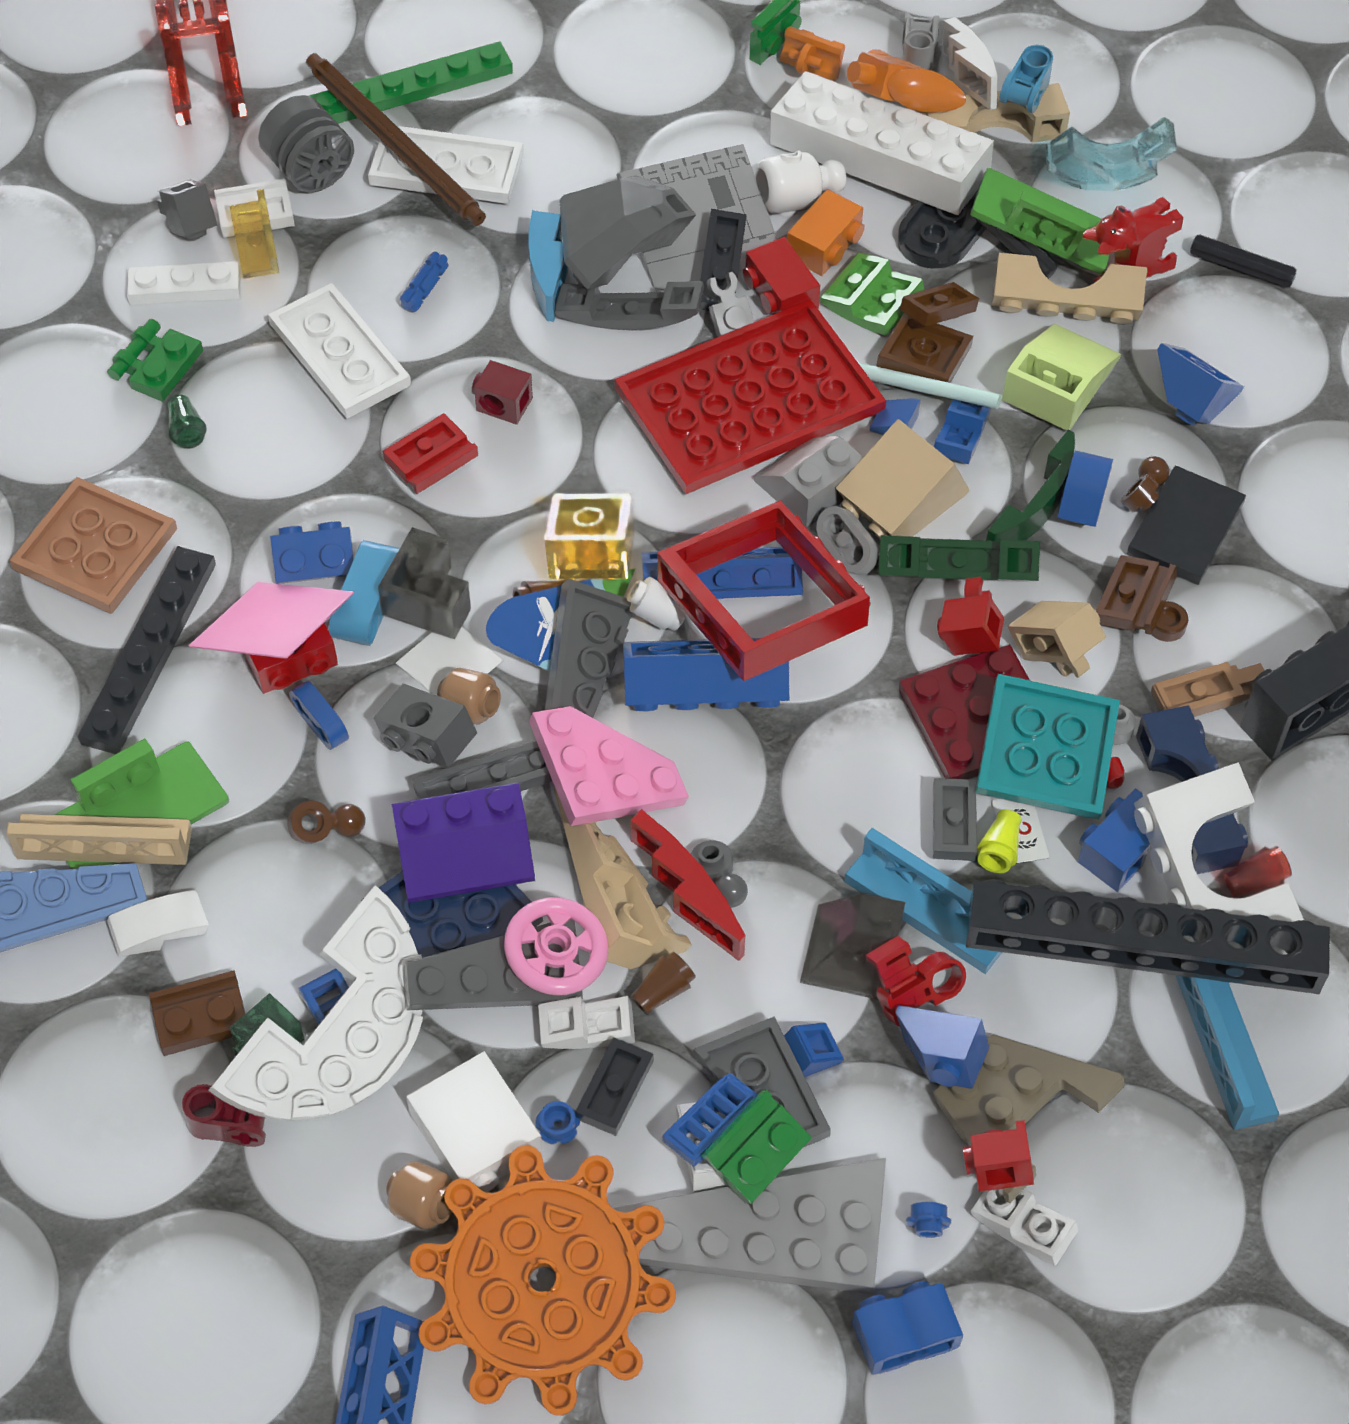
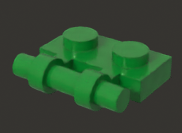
[107,319,203,402]

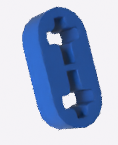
[289,681,349,750]

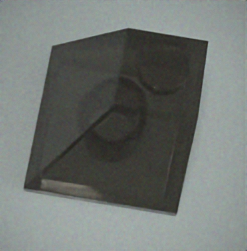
[800,893,906,1000]

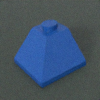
[1157,343,1244,425]

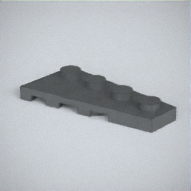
[545,578,635,718]
[404,919,583,1010]

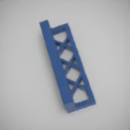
[641,547,803,599]
[335,1306,424,1424]

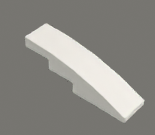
[943,17,997,110]

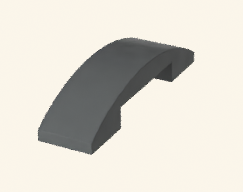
[554,281,704,330]

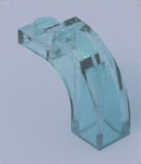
[1045,117,1177,191]

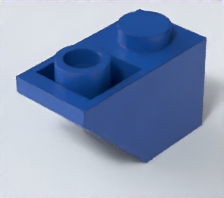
[1078,788,1150,893]

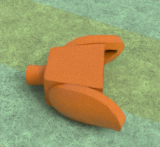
[847,50,966,113]

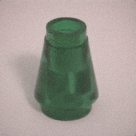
[168,395,207,449]

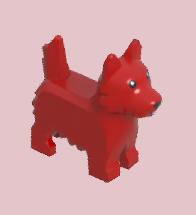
[1083,197,1184,282]

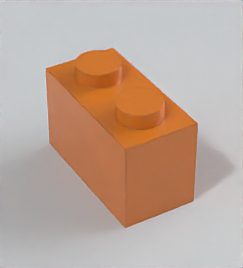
[787,189,865,276]

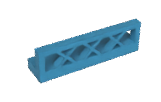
[844,828,1012,974]
[1175,975,1279,1130]

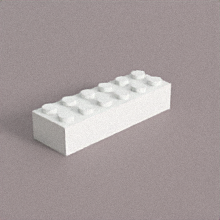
[770,71,994,215]

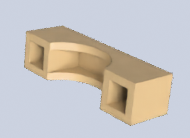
[922,83,1070,143]
[992,253,1147,324]

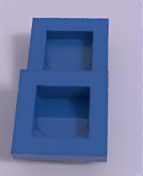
[934,399,991,464]

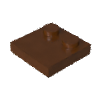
[876,313,974,383]

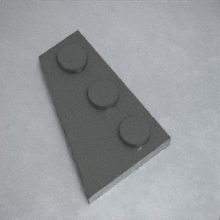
[693,1016,831,1148]

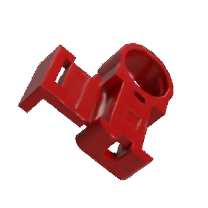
[865,936,966,1027]

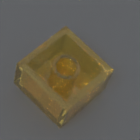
[545,493,635,580]

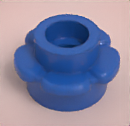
[535,1101,580,1145]
[906,1202,952,1238]

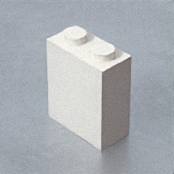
[406,1051,542,1192]

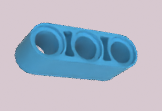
[329,540,404,646]

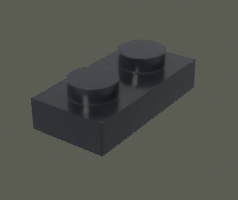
[575,1037,654,1136]

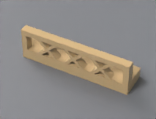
[6,814,192,865]

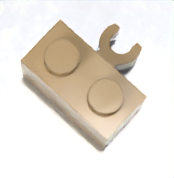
[1007,601,1106,678]

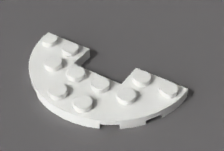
[208,885,423,1121]

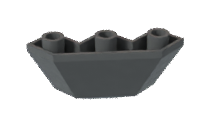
[559,176,696,290]

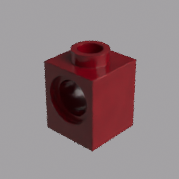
[471,360,533,425]

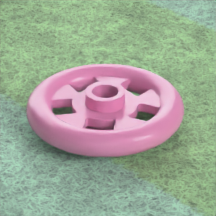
[504,897,608,995]

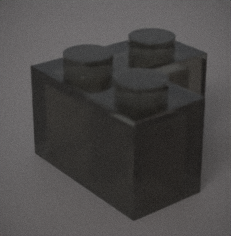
[378,527,471,640]

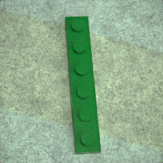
[308,41,513,124]

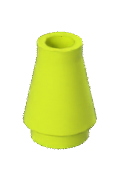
[977,809,1022,873]

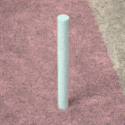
[859,363,1002,409]

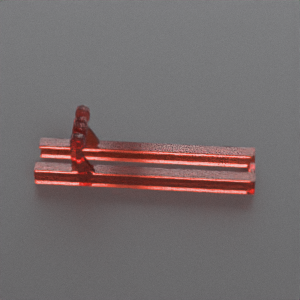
[155,0,247,126]

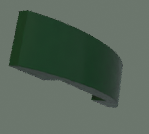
[986,430,1075,541]
[879,535,1040,582]

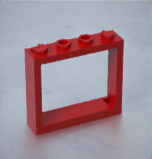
[657,500,871,681]

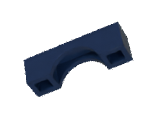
[1136,705,1248,874]

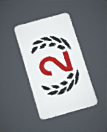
[992,799,1049,864]

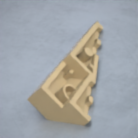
[554,788,692,969]

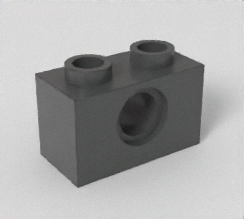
[374,683,477,768]

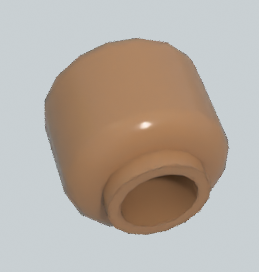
[437,667,501,725]
[386,1162,453,1229]

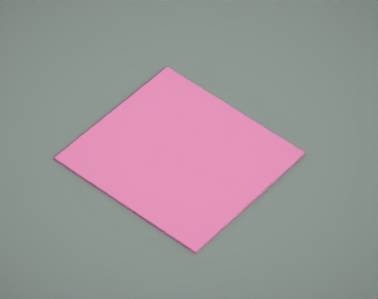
[189,582,354,658]

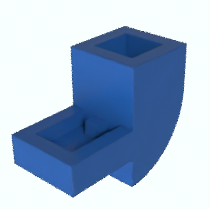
[1057,450,1113,527]

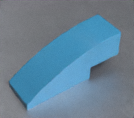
[529,210,569,322]

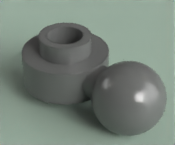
[691,840,748,908]

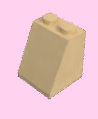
[836,419,970,539]

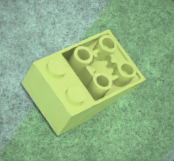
[1002,324,1121,430]

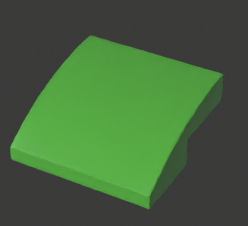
[820,253,925,336]

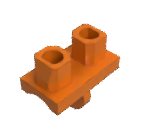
[779,26,845,82]

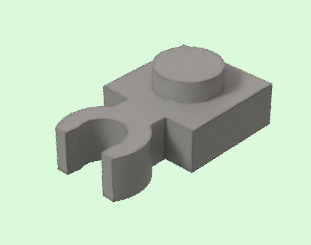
[707,272,754,337]

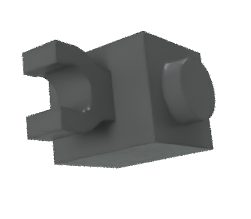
[157,179,218,240]

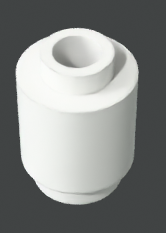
[627,577,687,631]

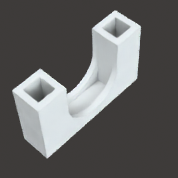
[1134,762,1304,948]

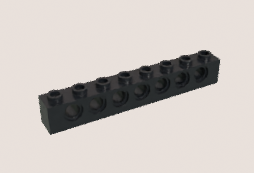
[966,880,1330,995]

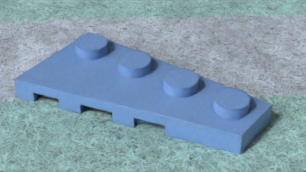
[0,863,148,953]

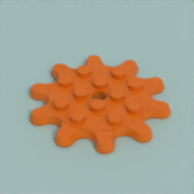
[410,1145,676,1416]

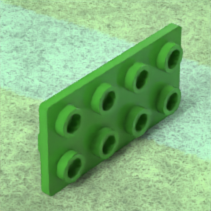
[971,168,1110,274]
[54,738,229,869]

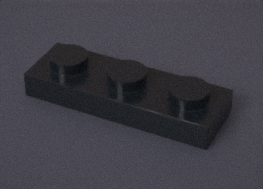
[699,209,747,311]

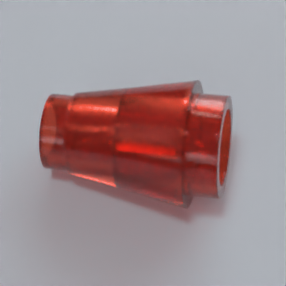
[1224,846,1292,897]

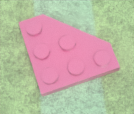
[529,706,689,826]

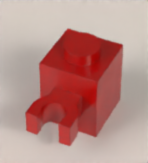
[937,577,1005,656]

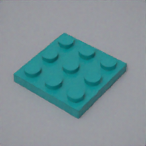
[975,674,1120,820]

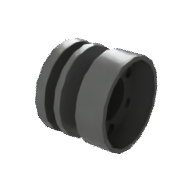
[258,95,354,193]

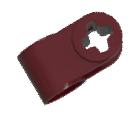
[182,1084,266,1147]

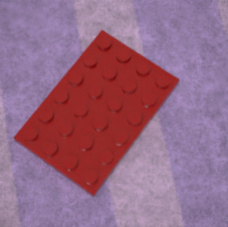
[614,299,886,494]

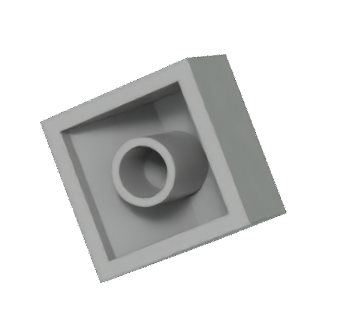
[754,436,863,528]

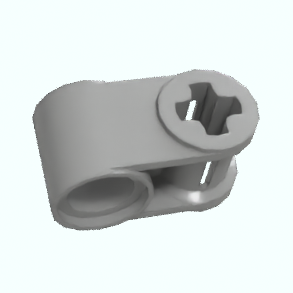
[902,13,939,70]

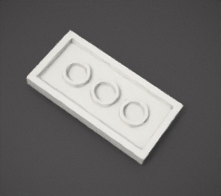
[368,126,523,204]
[268,283,411,419]

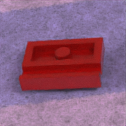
[383,413,478,494]

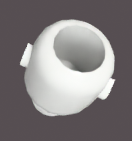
[755,150,846,217]

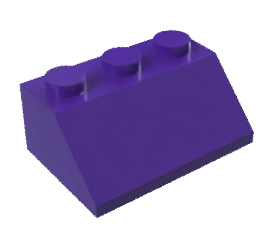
[392,783,535,903]

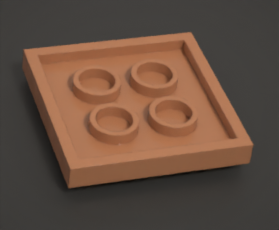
[9,477,177,614]

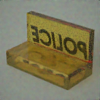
[229,189,279,279]

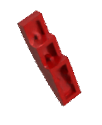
[630,809,746,961]

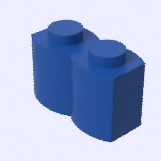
[852,1281,964,1375]

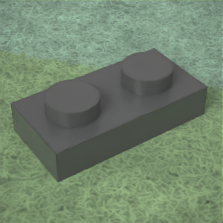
[933,778,977,861]

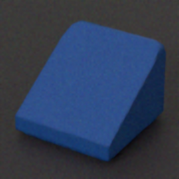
[869,398,920,435]
[784,1023,844,1077]

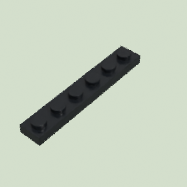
[78,546,216,754]

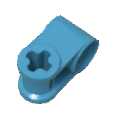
[999,44,1053,113]

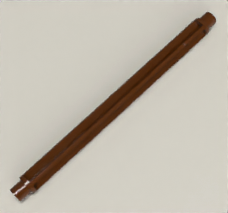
[306,53,486,226]

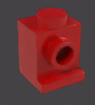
[963,1120,1034,1192]

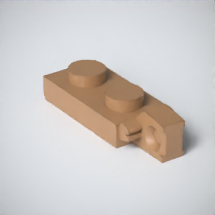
[1151,662,1264,717]

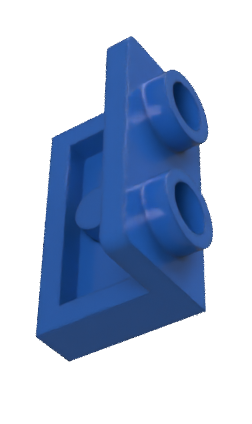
[270,521,354,584]

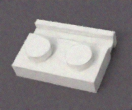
[214,179,295,238]

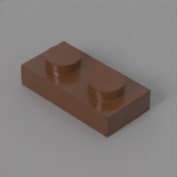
[900,282,979,327]

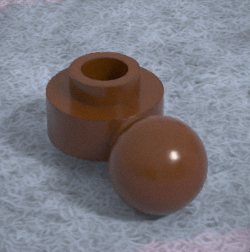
[1121,456,1169,512]
[287,800,366,844]

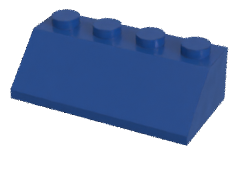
[623,638,790,711]

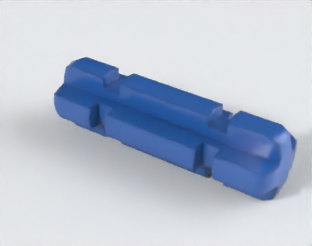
[400,251,448,312]

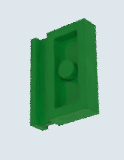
[749,0,802,65]
[701,1090,812,1204]

